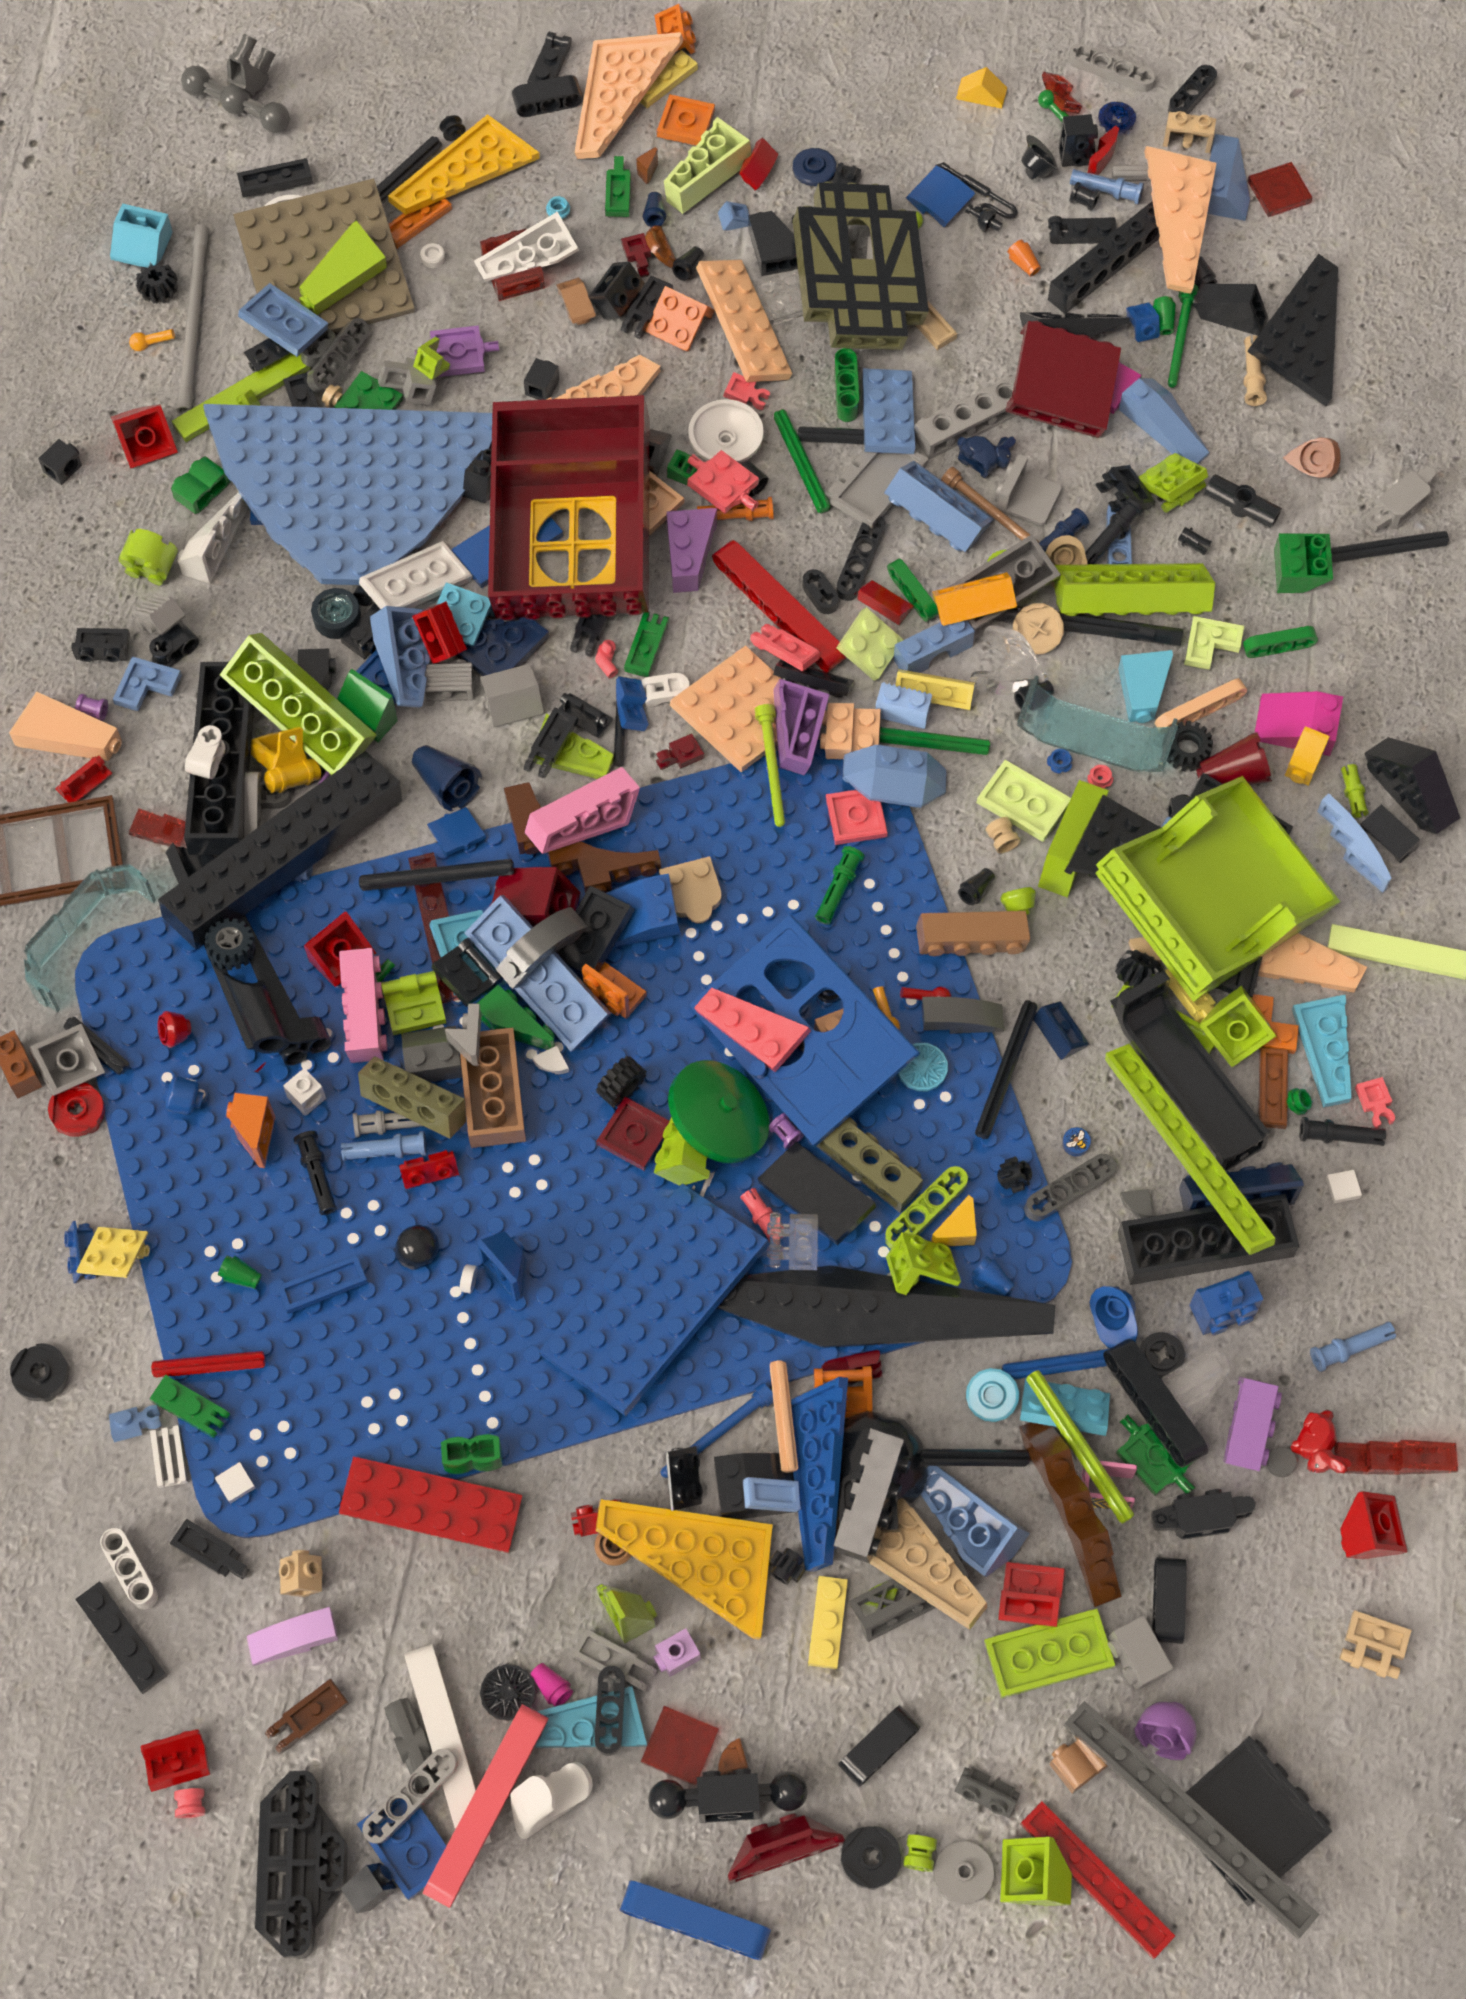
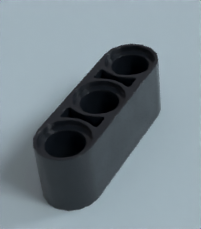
[512,75,583,117]
[1152,1557,1187,1644]
[838,1705,921,1787]

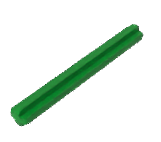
[774,409,830,514]
[879,727,990,755]

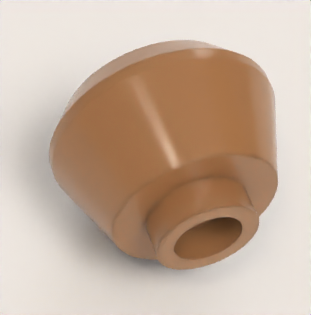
[595,1533,632,1566]

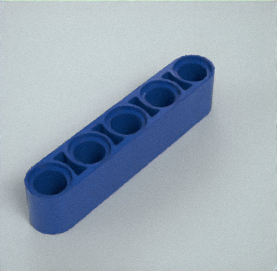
[619,1880,771,1961]

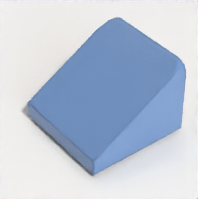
[718,201,749,231]

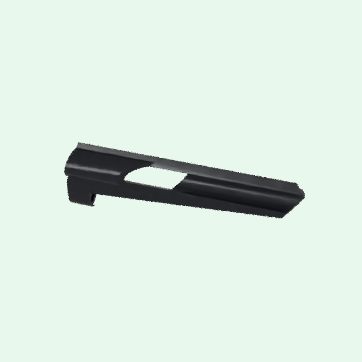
[165,842,332,1066]

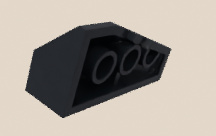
[1020,312,1130,337]

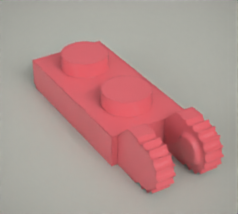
[750,624,820,672]

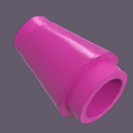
[531,1663,573,1707]

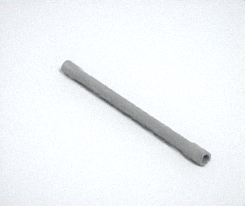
[177,224,209,415]

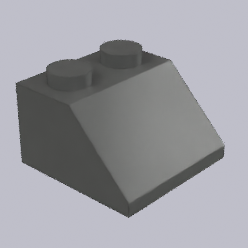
[402,1025,462,1082]

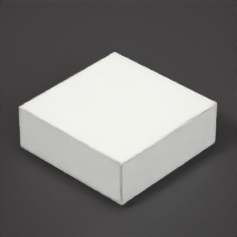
[1326,1170,1362,1204]
[215,1462,255,1504]

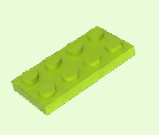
[984,1608,1115,1699]

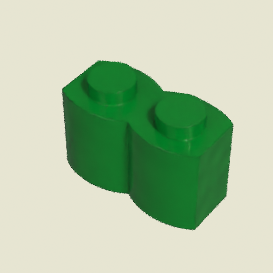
[171,456,230,514]
[441,1434,503,1474]

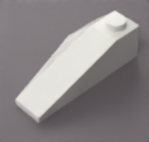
[474,212,579,282]
[177,492,249,584]

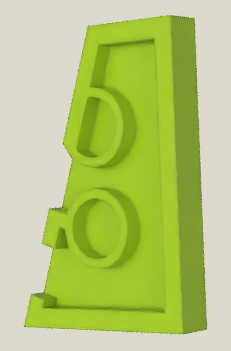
[536,713,614,779]

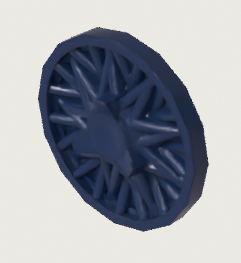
[792,148,837,186]

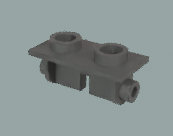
[954,1767,1020,1818]

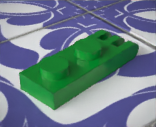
[624,612,669,677]
[149,1375,230,1438]

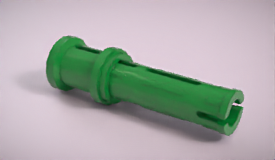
[815,846,865,925]

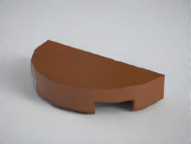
[645,225,676,268]

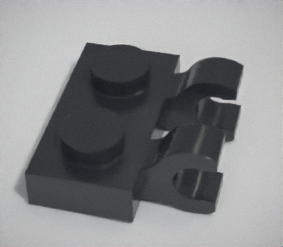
[1096,465,1155,512]

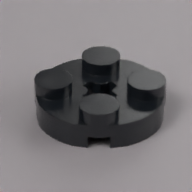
[10,1343,69,1402]
[840,1826,901,1890]

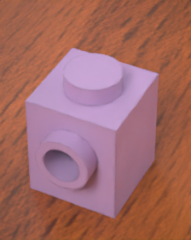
[653,1628,701,1677]

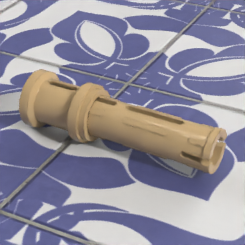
[1243,335,1267,406]

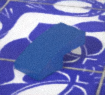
[616,676,649,732]

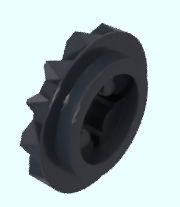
[1140,1332,1185,1378]

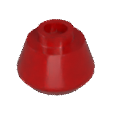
[157,1011,191,1048]

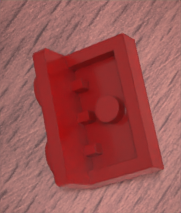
[140,1729,210,1792]

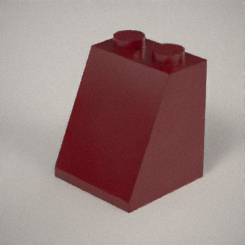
[490,867,581,927]

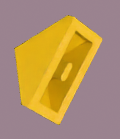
[956,67,1007,109]
[931,1195,977,1246]

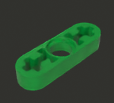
[887,558,939,622]
[1243,626,1318,658]

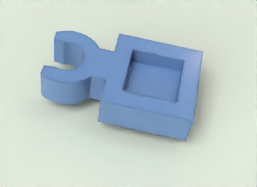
[109,1405,162,1442]

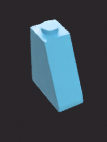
[1118,650,1173,723]

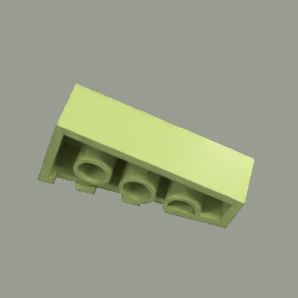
[664,117,751,214]

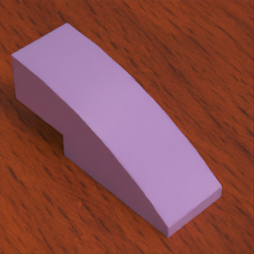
[247,1607,338,1666]

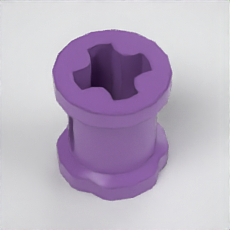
[75,694,108,721]
[769,1113,804,1149]

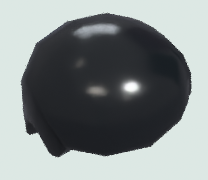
[395,1225,439,1270]

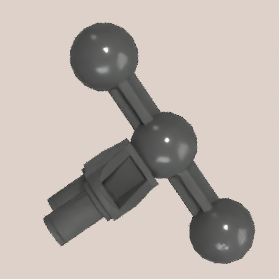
[181,34,290,133]

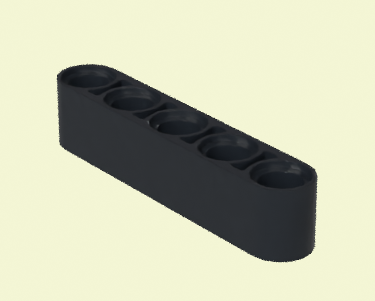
[1103,1338,1208,1468]

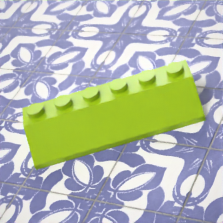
[1054,563,1215,616]
[220,633,377,775]

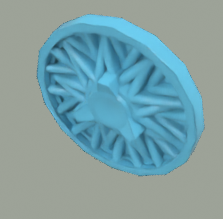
[898,1043,948,1091]
[966,1368,1019,1422]

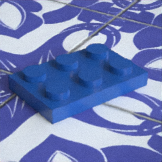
[357,1798,446,1901]

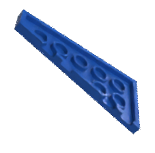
[791,1377,848,1572]

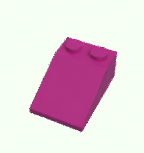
[1254,691,1343,756]

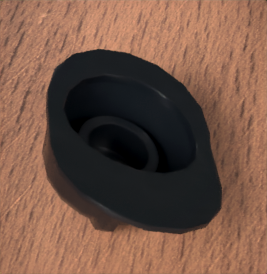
[1021,135,1059,180]

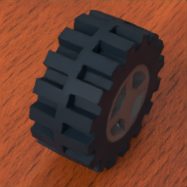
[205,918,256,970]

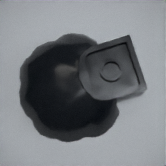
[838,1411,927,1533]

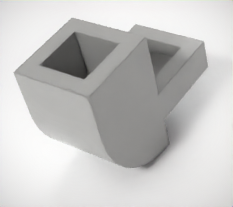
[378,357,436,405]

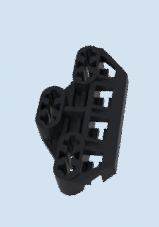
[255,1770,348,1959]

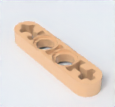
[1155,678,1247,735]

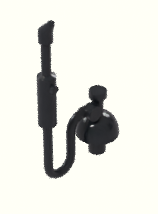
[935,162,1018,232]

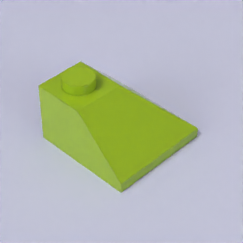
[1199,986,1276,1067]
[1000,1837,1072,1906]

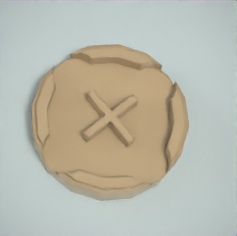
[1013,603,1064,655]

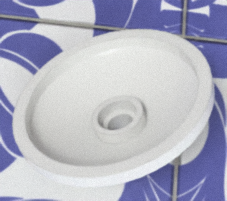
[688,399,763,463]

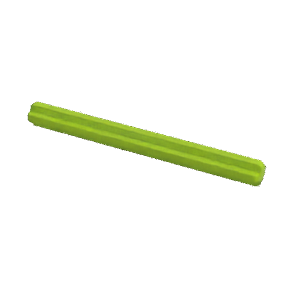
[1026,1370,1134,1524]

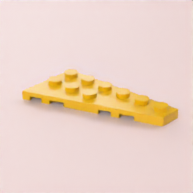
[388,114,540,215]

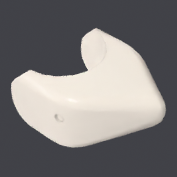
[510,1762,593,1839]

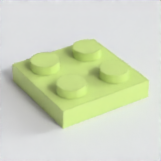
[836,607,903,681]

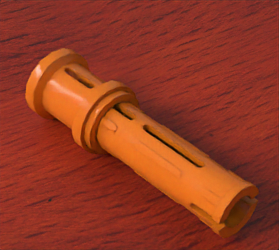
[697,496,774,521]

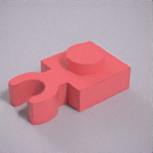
[723,372,770,410]
[1355,1077,1395,1128]

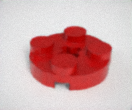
[48,1083,105,1137]

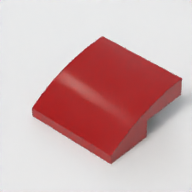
[998,1562,1066,1627]

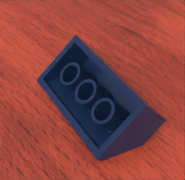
[1179,1162,1304,1211]

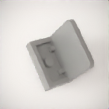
[996,454,1061,526]

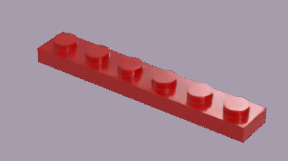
[1020,1801,1175,1960]

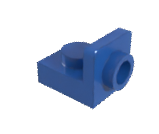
[1126,302,1160,342]

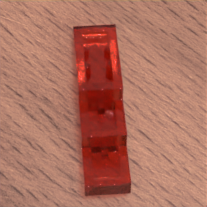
[1334,1440,1458,1475]

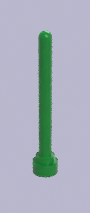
[1168,284,1199,388]

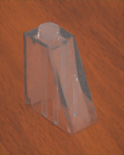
[1161,1347,1230,1426]

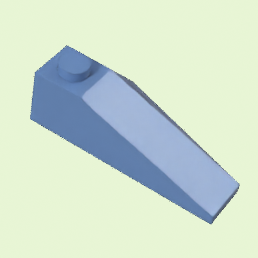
[1119,378,1209,464]

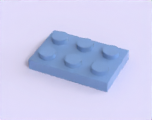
[238,283,328,357]

